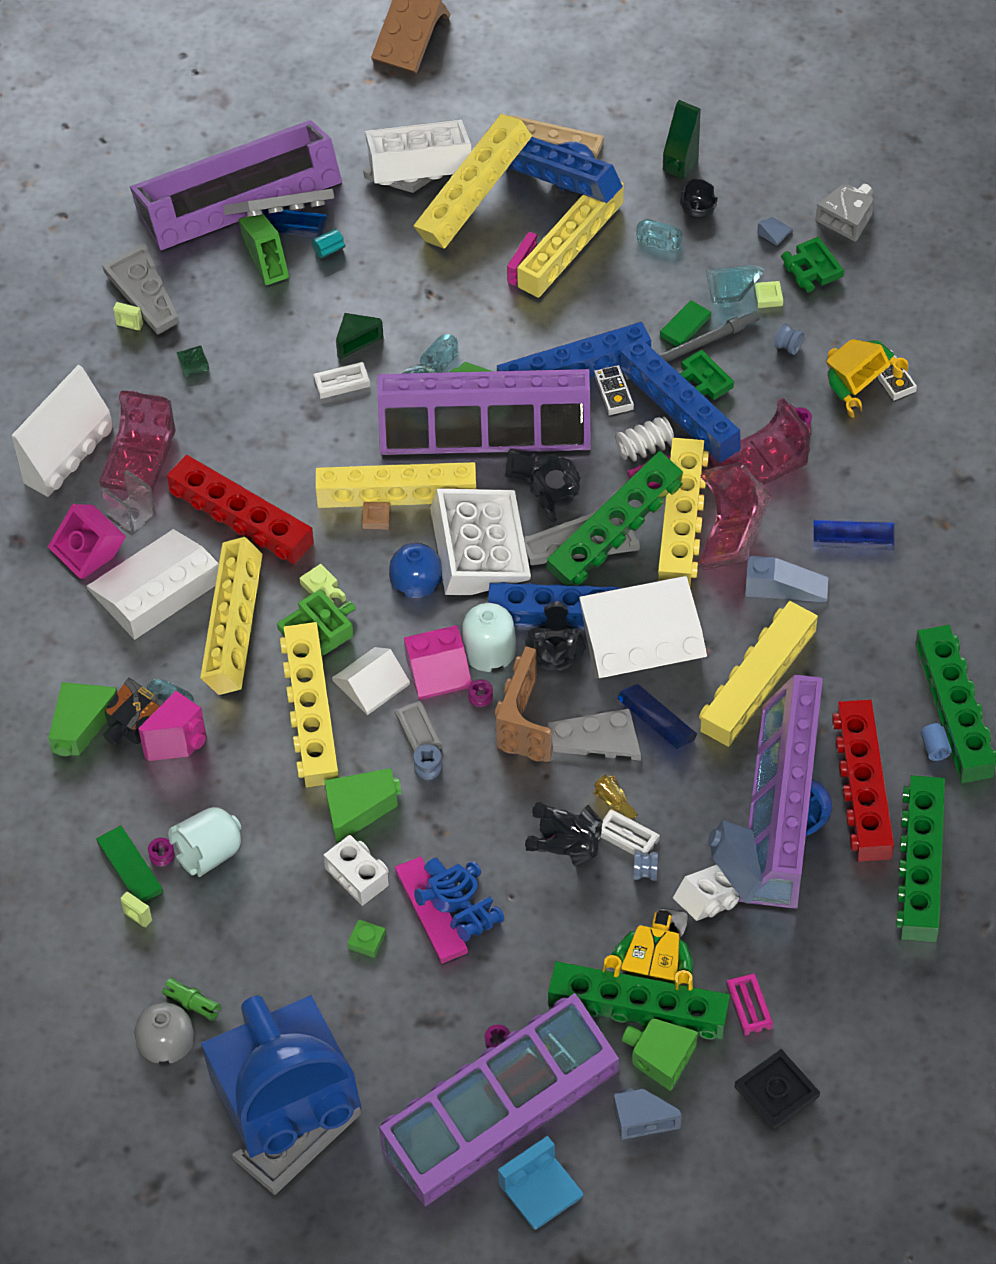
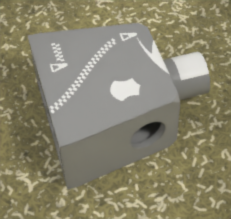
[816,184,874,242]

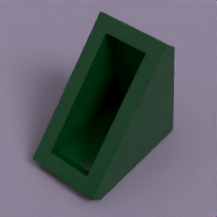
[336,313,384,360]

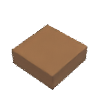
[362,502,391,530]

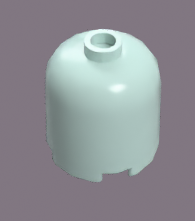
[462,603,517,672]
[168,807,241,877]

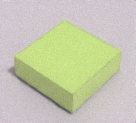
[754,281,783,308]
[113,302,143,331]
[120,892,152,927]

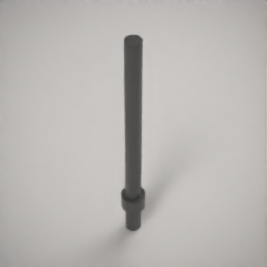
[622,311,759,381]

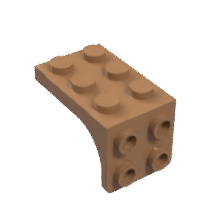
[371,0,451,74]
[495,646,552,762]

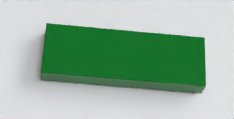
[96,825,163,903]

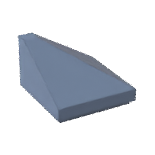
[757,217,793,246]

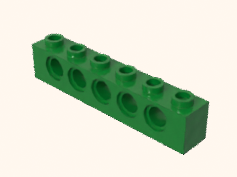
[546,451,683,586]
[915,624,996,783]
[896,775,945,943]
[548,961,730,1039]

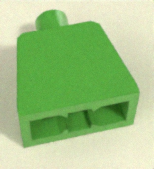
[622,1019,698,1091]

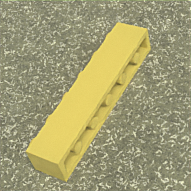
[699,601,818,747]

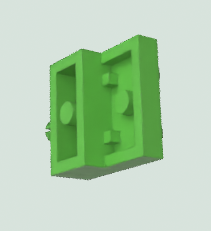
[277,589,356,657]

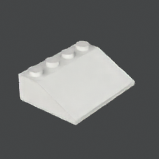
[365,120,471,185]
[12,365,113,497]
[430,489,531,595]
[87,529,219,640]
[579,576,707,678]

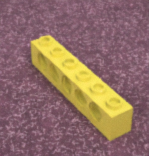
[413,113,532,249]
[517,182,624,298]
[658,438,709,586]
[316,462,476,508]
[200,537,263,695]
[280,622,339,788]

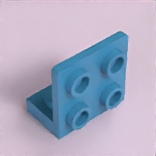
[498,1136,583,1230]

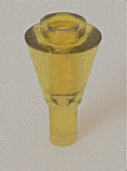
[593,774,638,820]

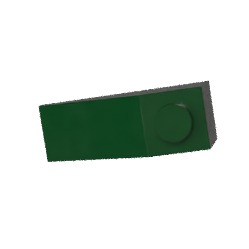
[663,100,701,179]

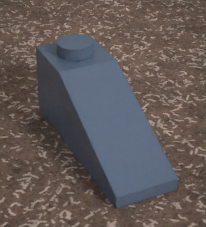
[745,556,828,602]
[708,820,763,904]

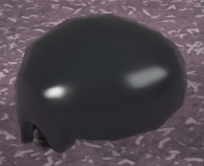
[680,179,718,218]

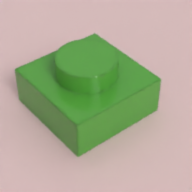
[347,919,386,958]

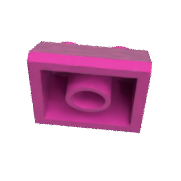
[48,504,126,579]
[404,625,472,700]
[138,691,207,761]

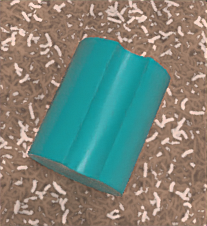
[312,228,345,259]

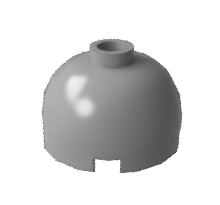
[134,1003,194,1064]

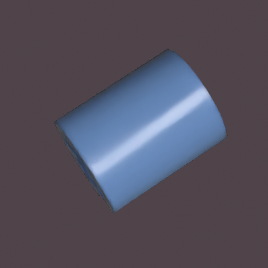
[921,723,952,761]

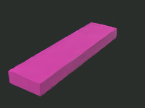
[395,856,468,964]

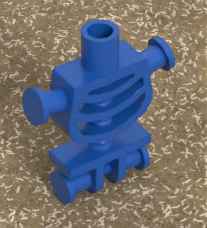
[414,858,504,941]

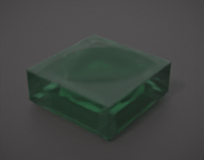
[177,345,209,377]

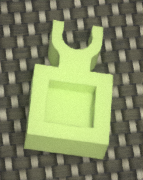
[300,564,346,605]

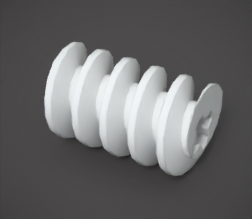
[615,417,674,462]

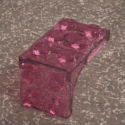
[99,390,176,496]
[708,398,812,498]
[698,462,772,570]

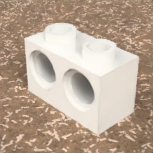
[324,835,389,906]
[673,865,739,921]

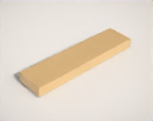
[510,115,604,159]

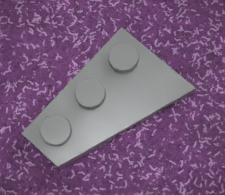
[547,708,641,761]

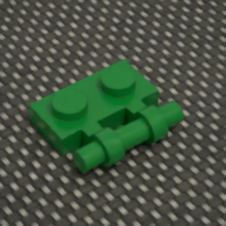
[781,236,844,293]
[679,350,734,400]

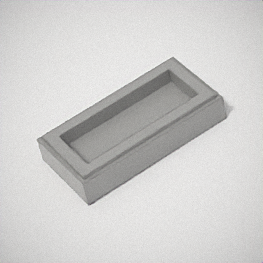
[395,700,442,753]

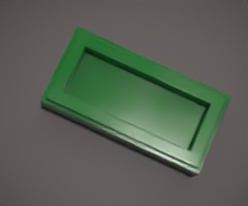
[660,300,711,347]

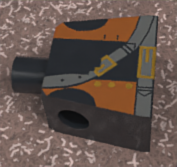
[103,678,165,746]

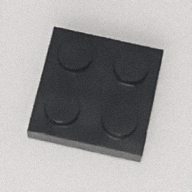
[734,1049,820,1131]

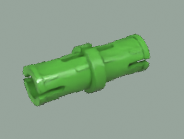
[162,978,221,1021]

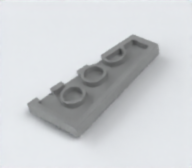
[223,188,334,217]
[103,243,179,335]
[524,512,640,566]
[232,1107,362,1195]

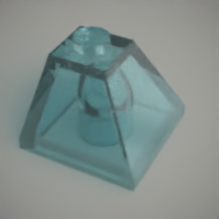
[706,264,764,308]

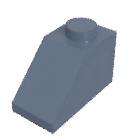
[614,1088,681,1140]

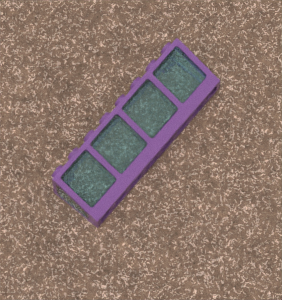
[739,675,823,909]
[379,993,619,1207]

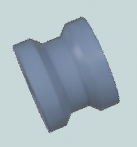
[774,323,805,355]
[413,744,442,780]
[634,851,658,881]

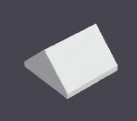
[332,647,410,715]

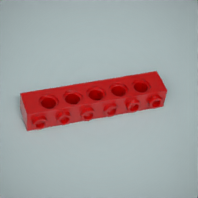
[167,454,314,565]
[832,699,894,862]

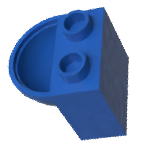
[201,995,361,1158]

